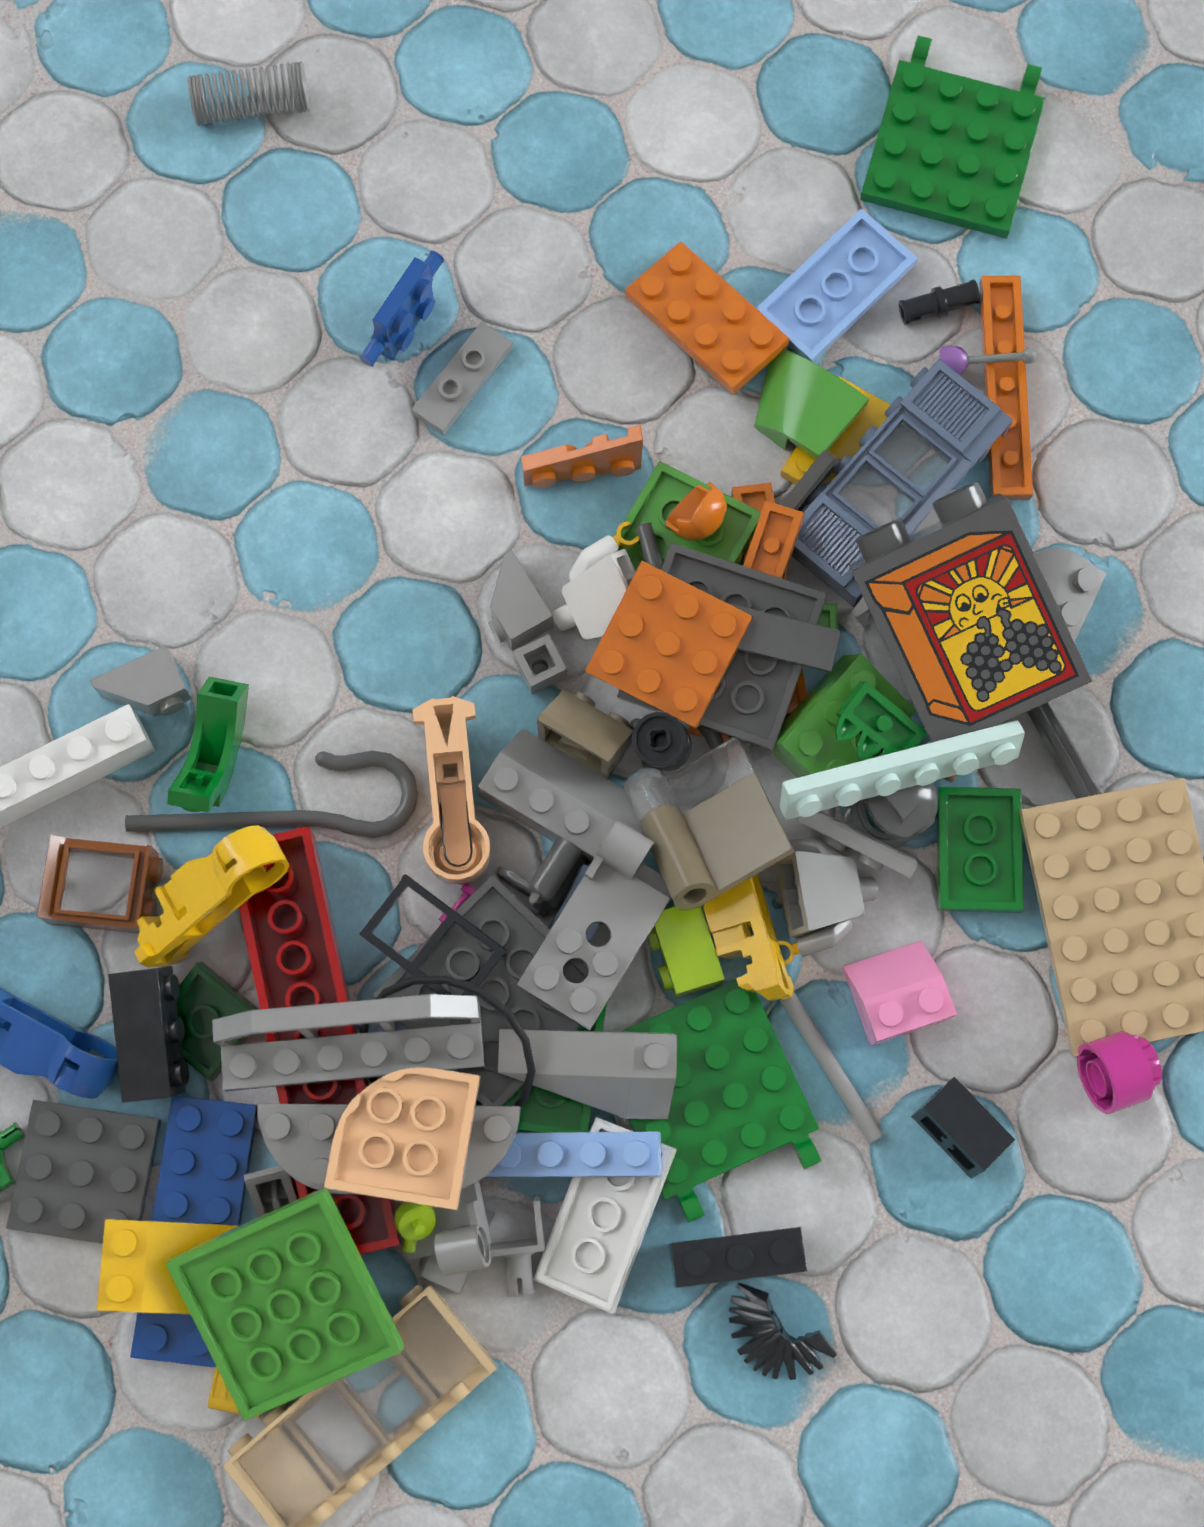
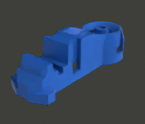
[0,988,118,1099]

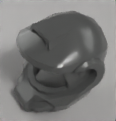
[843,783,938,849]

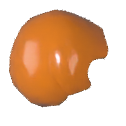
[665,482,727,541]

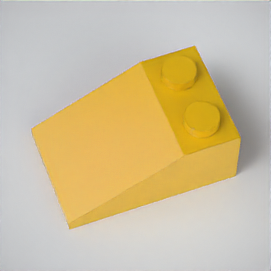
[96,1219,239,1314]

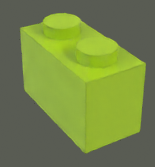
[647,906,725,999]

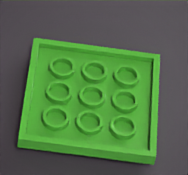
[165,1188,405,1421]

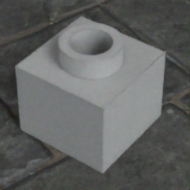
[512,634,567,695]

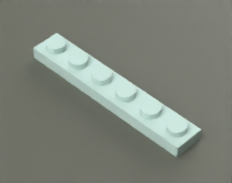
[779,720,1025,820]

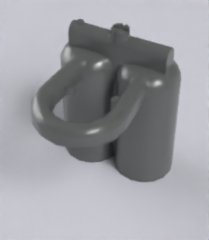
[496,837,588,917]

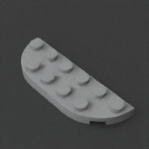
[257,1104,521,1194]

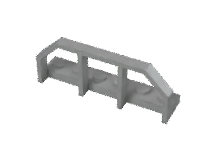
[212,994,485,1091]

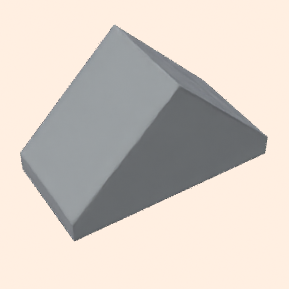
[244,1166,299,1218]

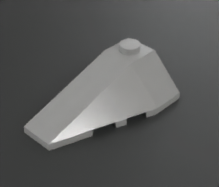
[497,1029,677,1119]

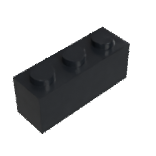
[108,966,189,1103]
[669,1227,807,1288]

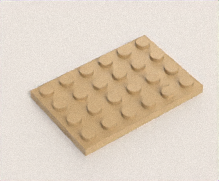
[1019,778,1204,1056]

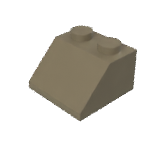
[537,689,633,780]

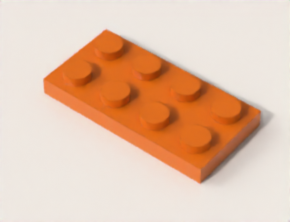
[625,241,789,395]

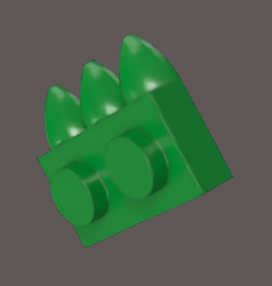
[836,681,927,759]

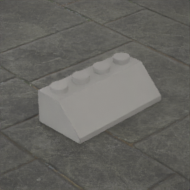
[478,728,655,864]

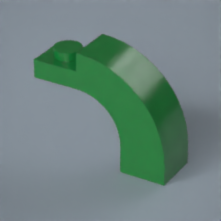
[167,676,249,812]

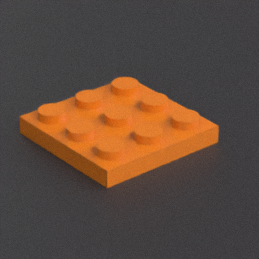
[585,561,753,729]

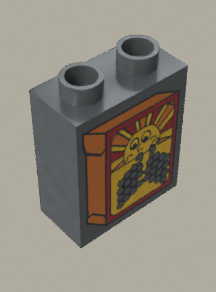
[849,481,1092,742]

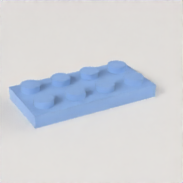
[756,208,918,363]

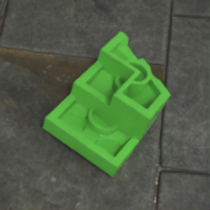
[754,349,869,460]

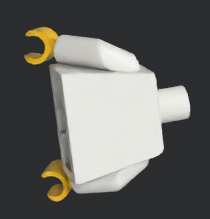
[553,521,640,643]

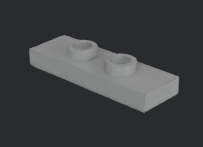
[411,321,513,436]
[798,811,918,879]

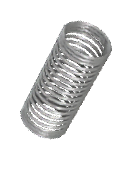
[188,61,310,126]

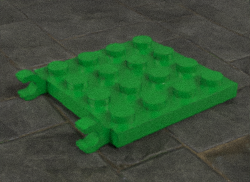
[860,35,1045,239]
[620,979,822,1223]

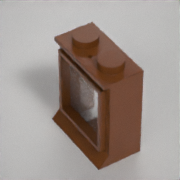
[37,834,163,933]

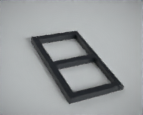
[359,874,507,996]

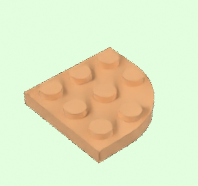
[324,1067,481,1210]

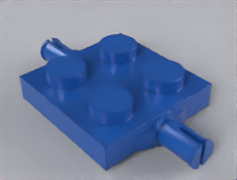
[359,251,444,367]

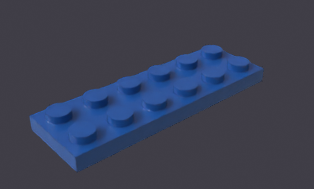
[130,1096,258,1368]

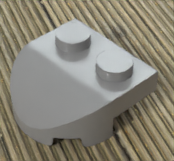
[1034,548,1107,642]

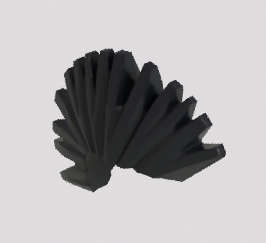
[729,1282,837,1380]

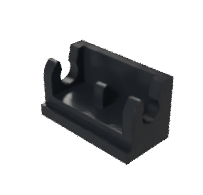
[911,1077,1015,1179]

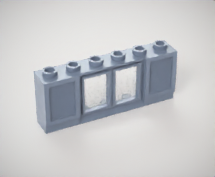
[791,359,1013,607]

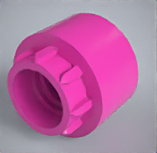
[1077,1031,1162,1114]

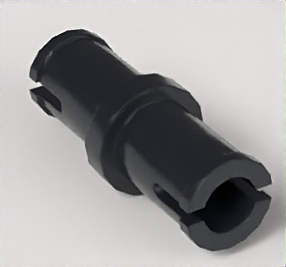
[898,279,981,325]

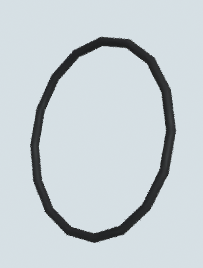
[359,976,536,1108]

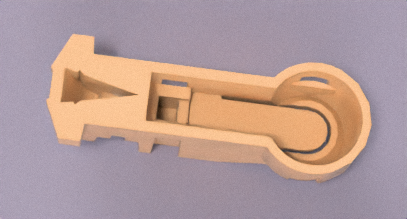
[412,696,491,885]

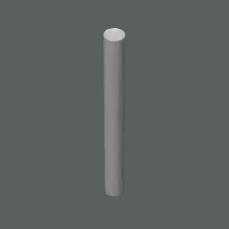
[779,991,884,1144]

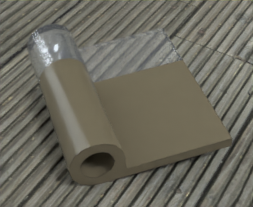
[624,737,794,910]

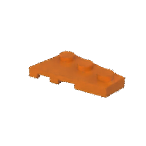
[521,424,643,488]

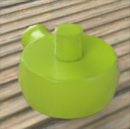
[395,1202,436,1253]

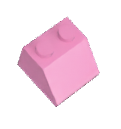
[842,941,957,1047]

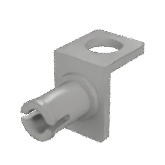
[490,1195,545,1297]

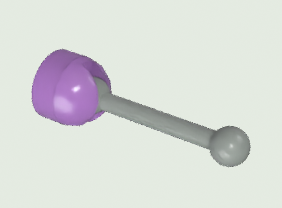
[940,345,1037,375]

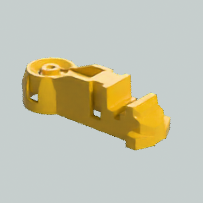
[134,825,289,968]
[704,873,794,1001]

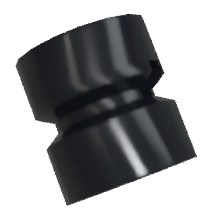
[632,712,692,772]

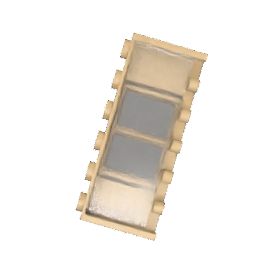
[223,1285,499,1527]

